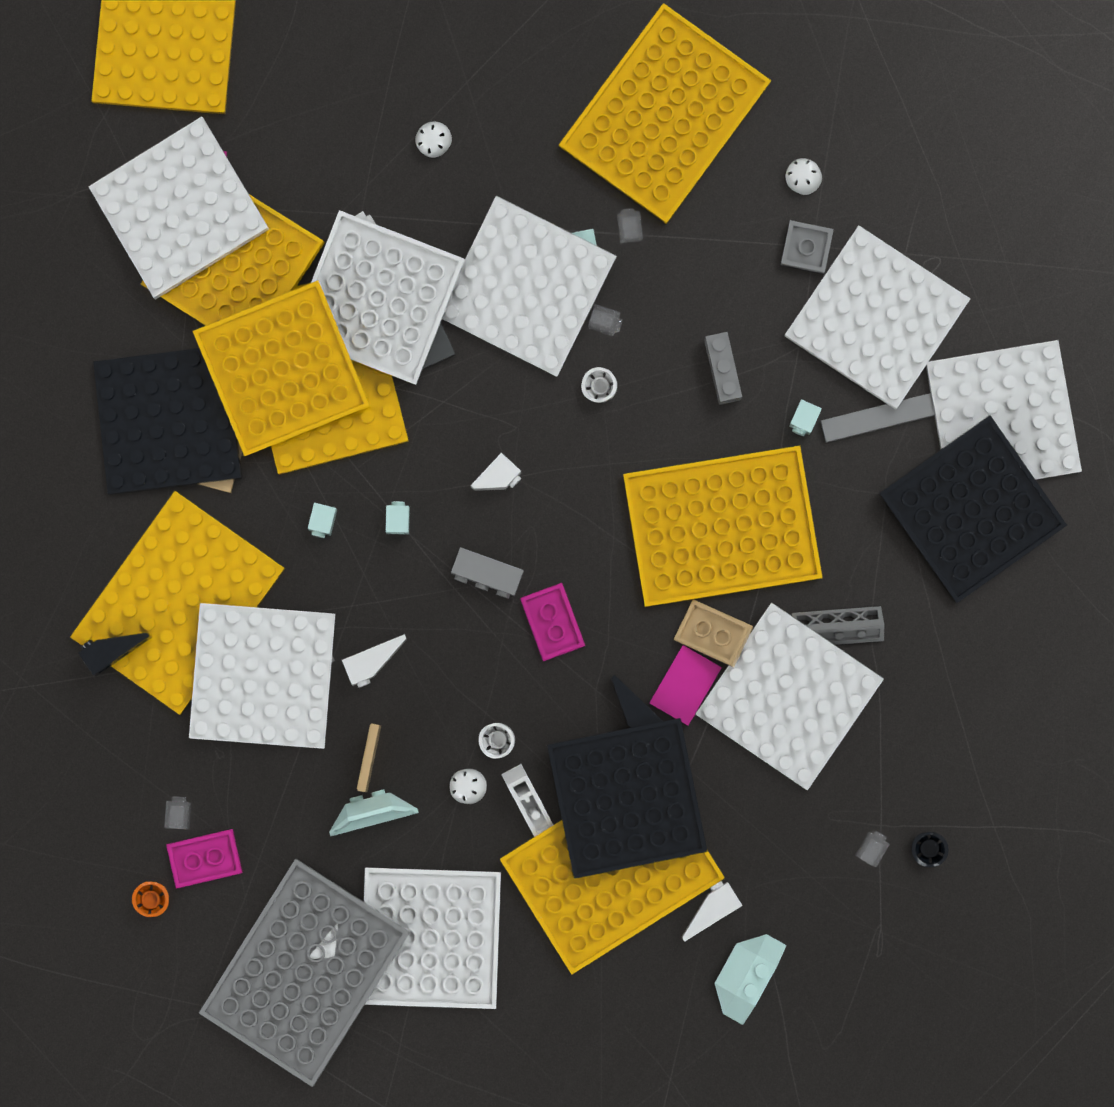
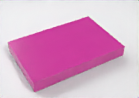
[520,583,585,662]
[649,645,722,726]
[166,829,243,889]

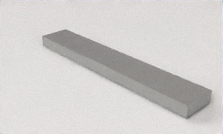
[820,393,935,443]

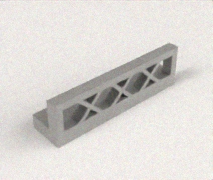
[792,606,884,645]

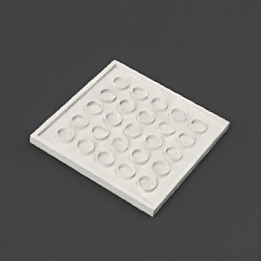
[88,117,269,300]
[442,196,617,377]
[311,210,465,385]
[785,226,970,410]
[926,340,1082,480]
[696,602,884,790]
[189,603,335,749]
[364,868,501,1009]

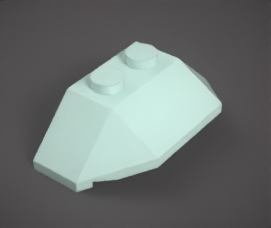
[329,789,419,836]
[715,934,786,1025]

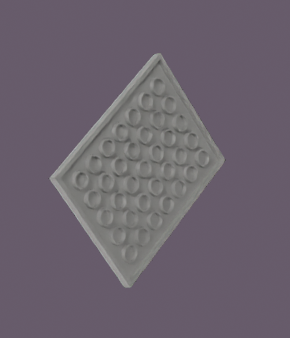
[199,859,410,1087]

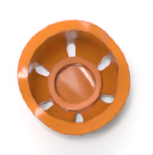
[132,882,169,917]

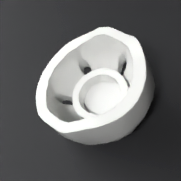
[415,121,452,158]
[785,158,822,195]
[581,367,618,403]
[479,723,515,758]
[449,769,487,804]

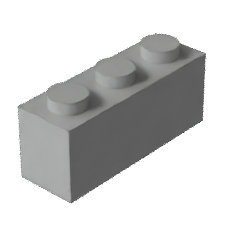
[704,332,742,405]
[451,547,524,599]

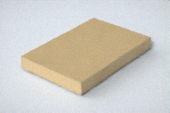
[674,599,753,667]
[357,723,381,792]

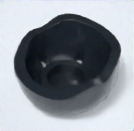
[912,832,949,867]

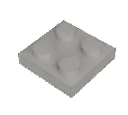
[781,220,834,274]

